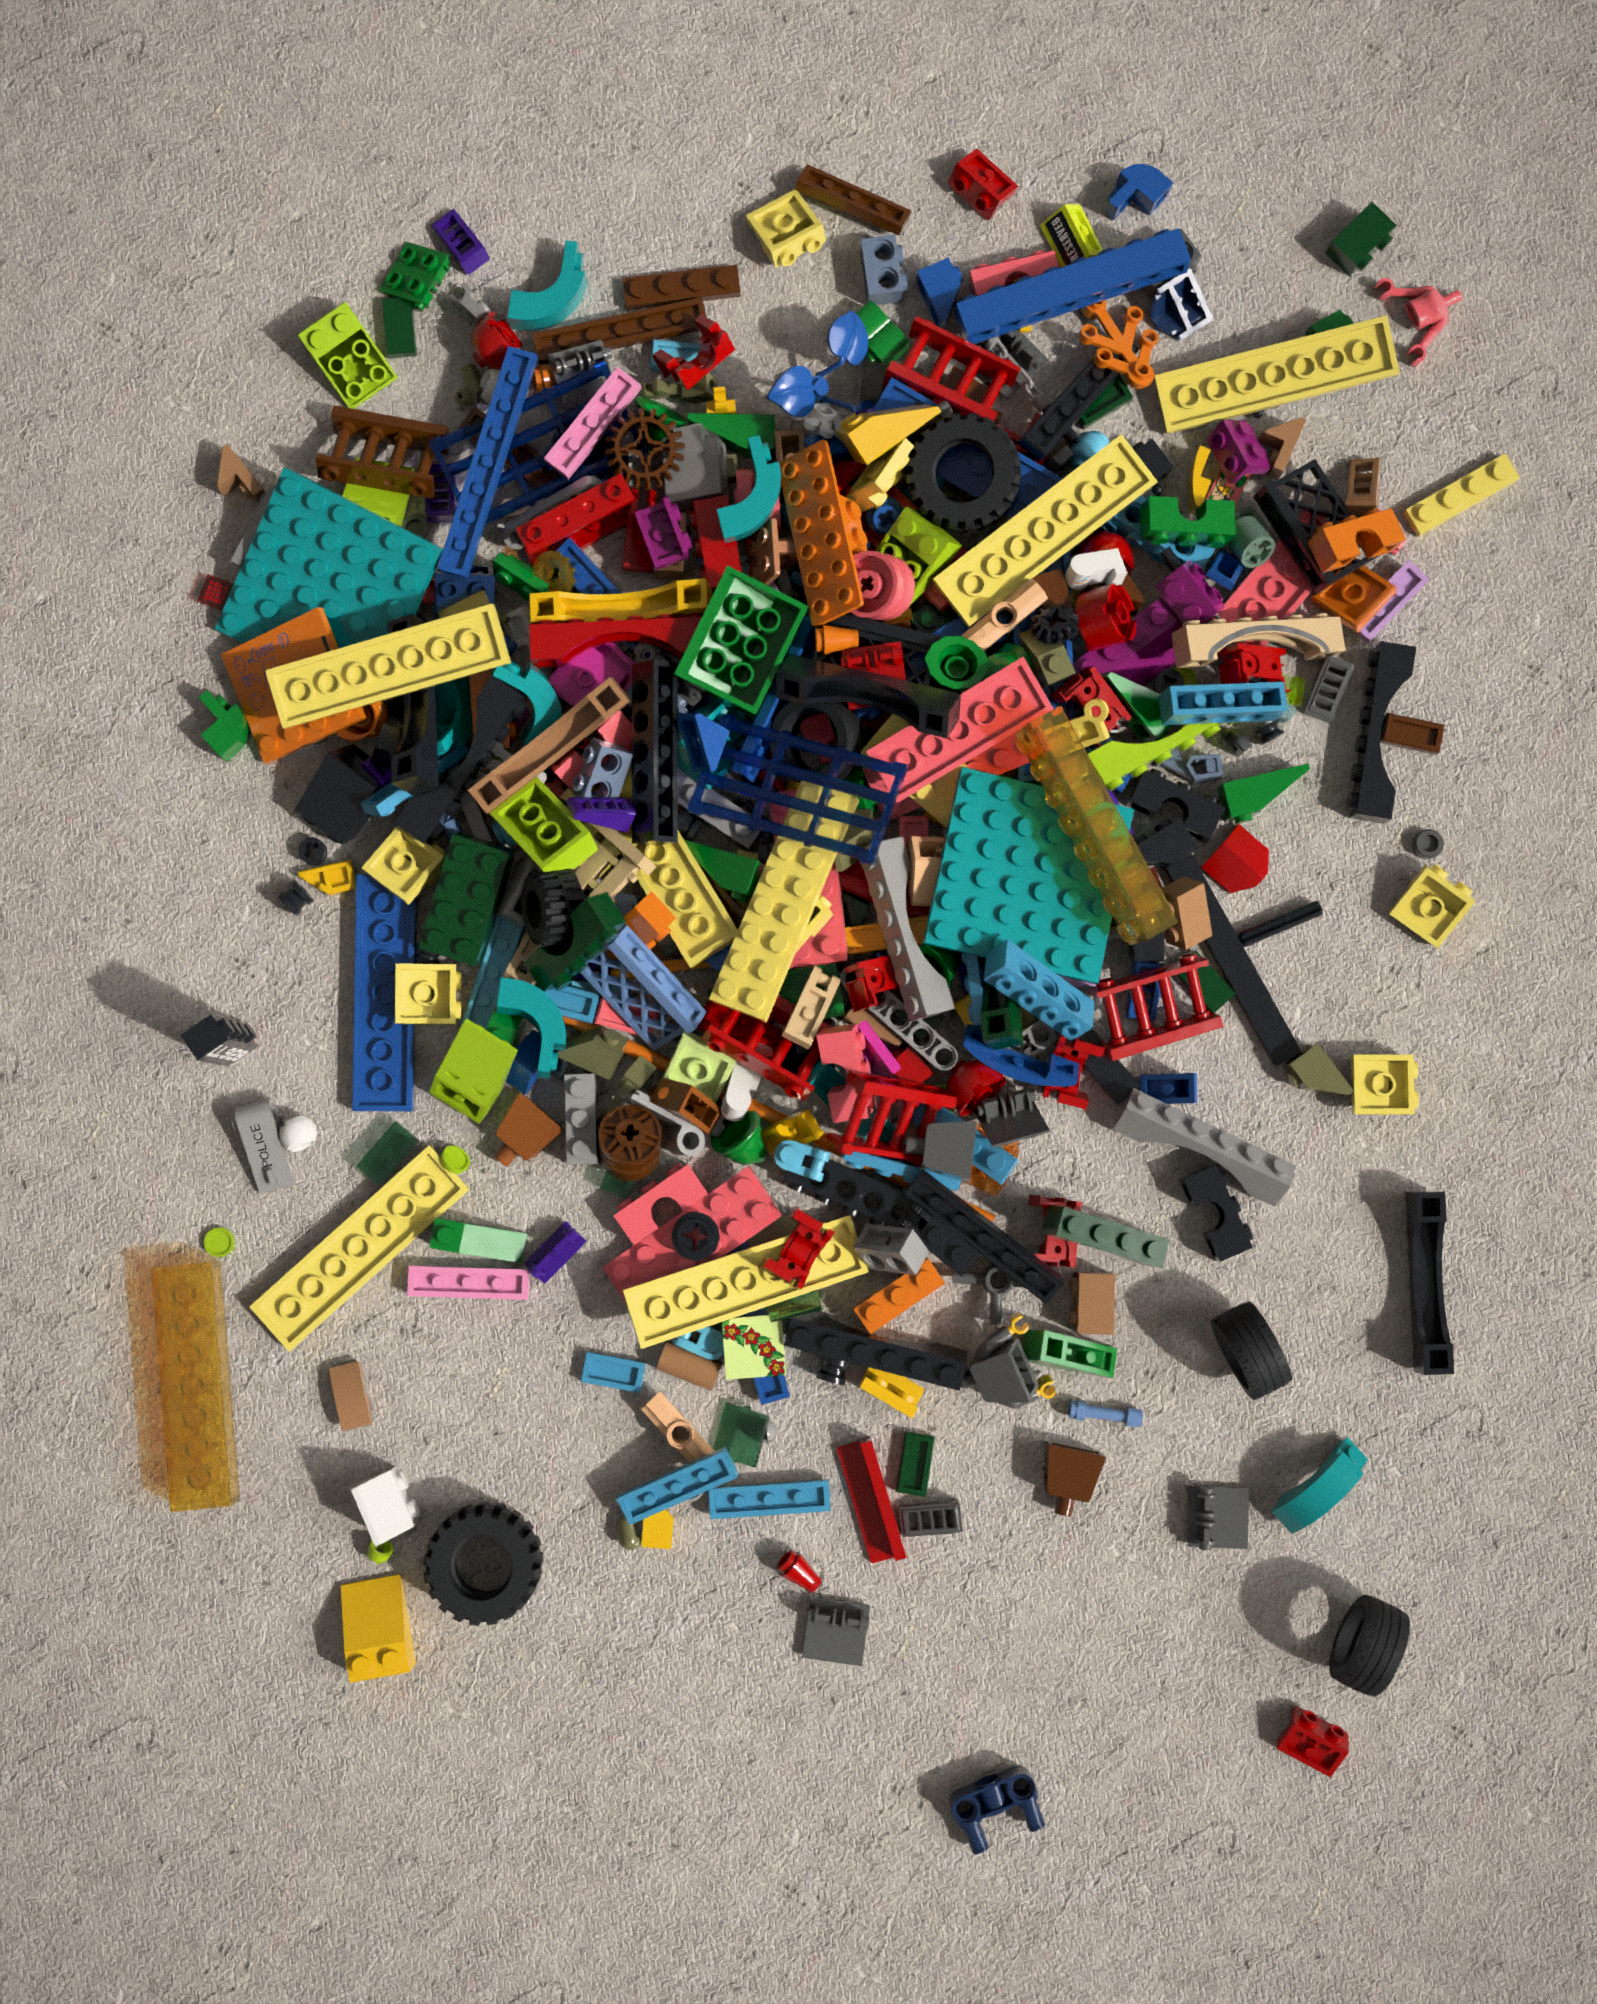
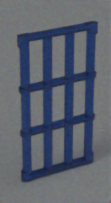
[428,360,648,525]
[687,714,908,866]

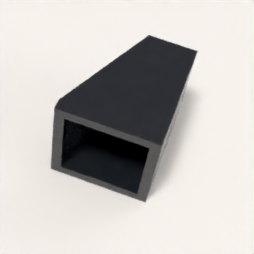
[294,744,386,845]

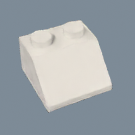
[351,1466,420,1547]

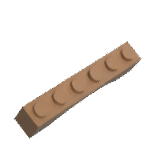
[468,677,631,814]

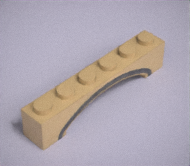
[1171,613,1346,668]

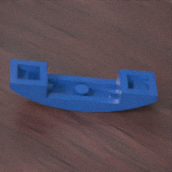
[963,1024,1079,1087]

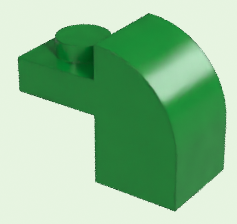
[199,690,250,762]

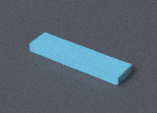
[461,916,525,1030]

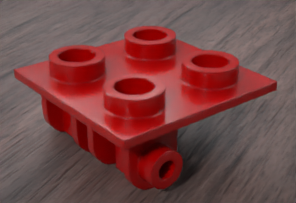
[841,641,906,710]

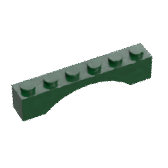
[980,958,1023,1050]

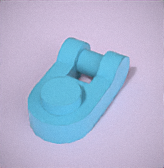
[774,1140,831,1182]
[672,1326,724,1360]

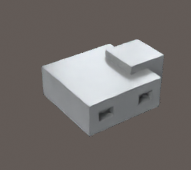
[663,423,729,510]

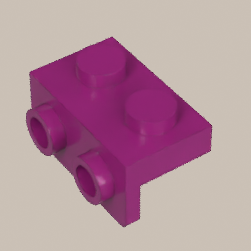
[1206,420,1272,484]
[634,496,692,571]
[1155,560,1225,624]

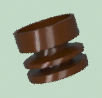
[598,1104,662,1181]

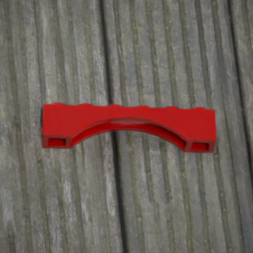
[529,613,703,668]

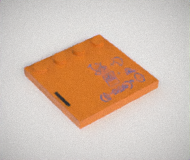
[221,607,367,764]

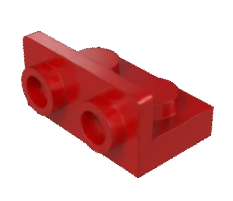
[947,148,1019,220]
[1276,1706,1349,1778]

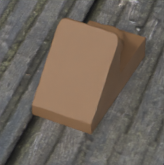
[1258,417,1307,480]
[217,444,265,502]

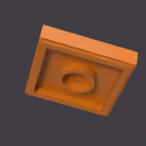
[1311,563,1397,633]

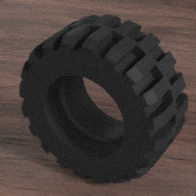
[906,412,1021,532]
[423,1502,544,1626]

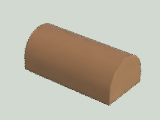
[656,1341,723,1391]

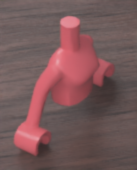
[1374,278,1462,367]

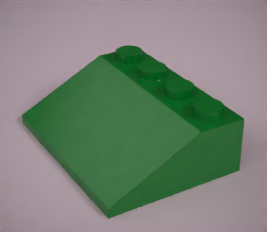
[674,565,809,719]

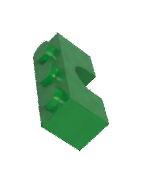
[1140,496,1236,548]

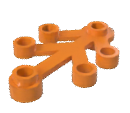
[1078,300,1159,389]

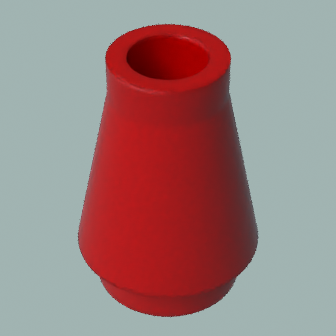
[776,1549,822,1593]

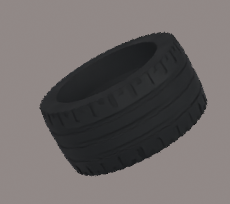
[769,702,865,785]
[1211,1301,1292,1400]
[1329,1594,1410,1697]

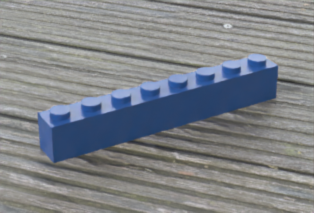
[955,228,1191,344]

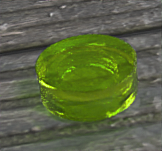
[1288,676,1305,707]

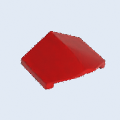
[1200,824,1269,894]

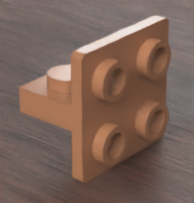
[746,518,798,585]

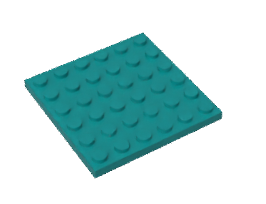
[215,467,444,648]
[922,767,1134,984]

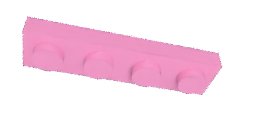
[544,367,641,480]
[407,1265,530,1300]

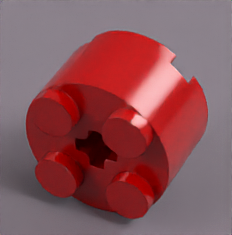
[1074,583,1137,652]

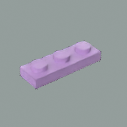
[1356,560,1430,643]

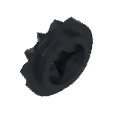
[1030,603,1079,645]
[672,1212,720,1261]

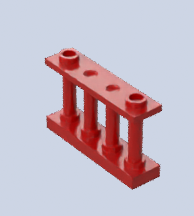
[882,316,1021,421]
[515,473,636,573]
[1087,953,1223,1061]
[700,995,831,1101]
[826,1070,957,1166]

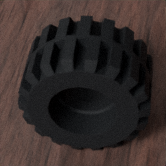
[521,869,585,947]

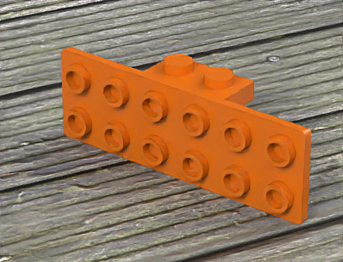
[779,439,867,627]

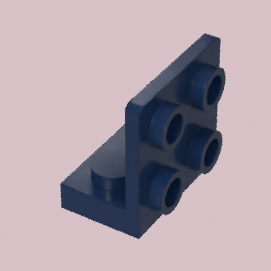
[434,563,495,620]

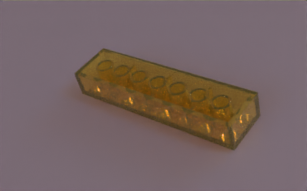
[1015,706,1179,945]
[151,1261,240,1512]

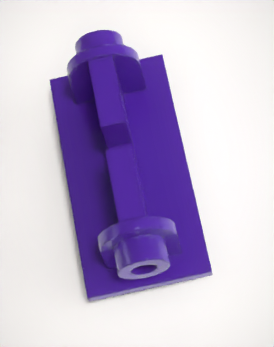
[524,1221,587,1284]

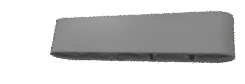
[840,965,958,1071]

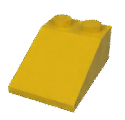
[836,404,941,465]
[341,1573,416,1683]

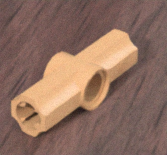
[961,578,1048,651]
[641,1391,715,1463]

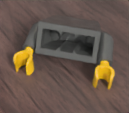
[962,1312,1056,1409]

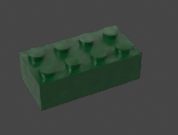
[419,832,516,966]

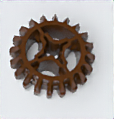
[605,408,685,490]

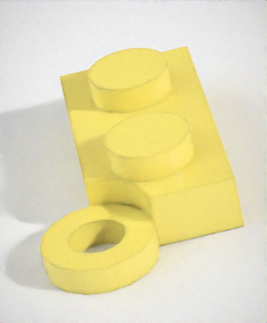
[1042,698,1110,759]

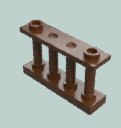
[315,405,450,499]

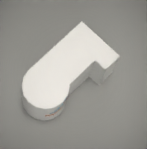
[1064,548,1127,590]
[721,1061,762,1122]

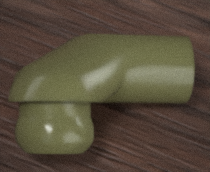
[455,364,483,407]
[616,1513,641,1550]

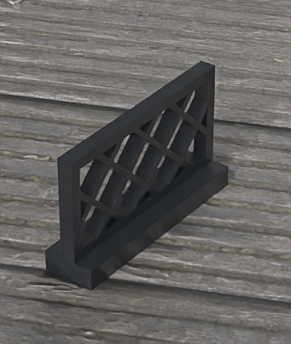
[1253,459,1378,595]
[812,614,941,686]

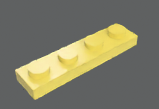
[1403,454,1520,537]

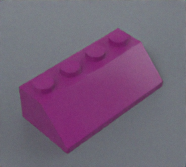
[1073,598,1182,693]

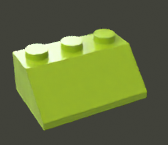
[490,776,598,872]

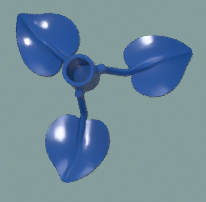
[767,310,876,418]

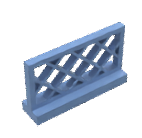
[580,925,707,1051]

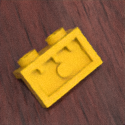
[859,1368,924,1418]

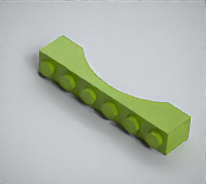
[1079,682,1236,792]

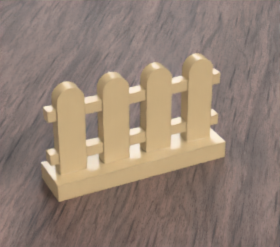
[560,788,656,904]

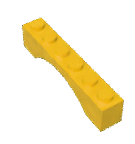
[530,578,712,624]

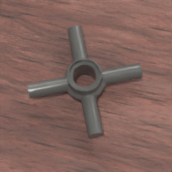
[952,1263,1023,1325]

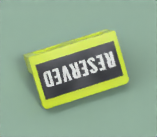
[1041,204,1103,268]

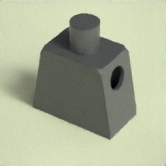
[906,1121,977,1182]

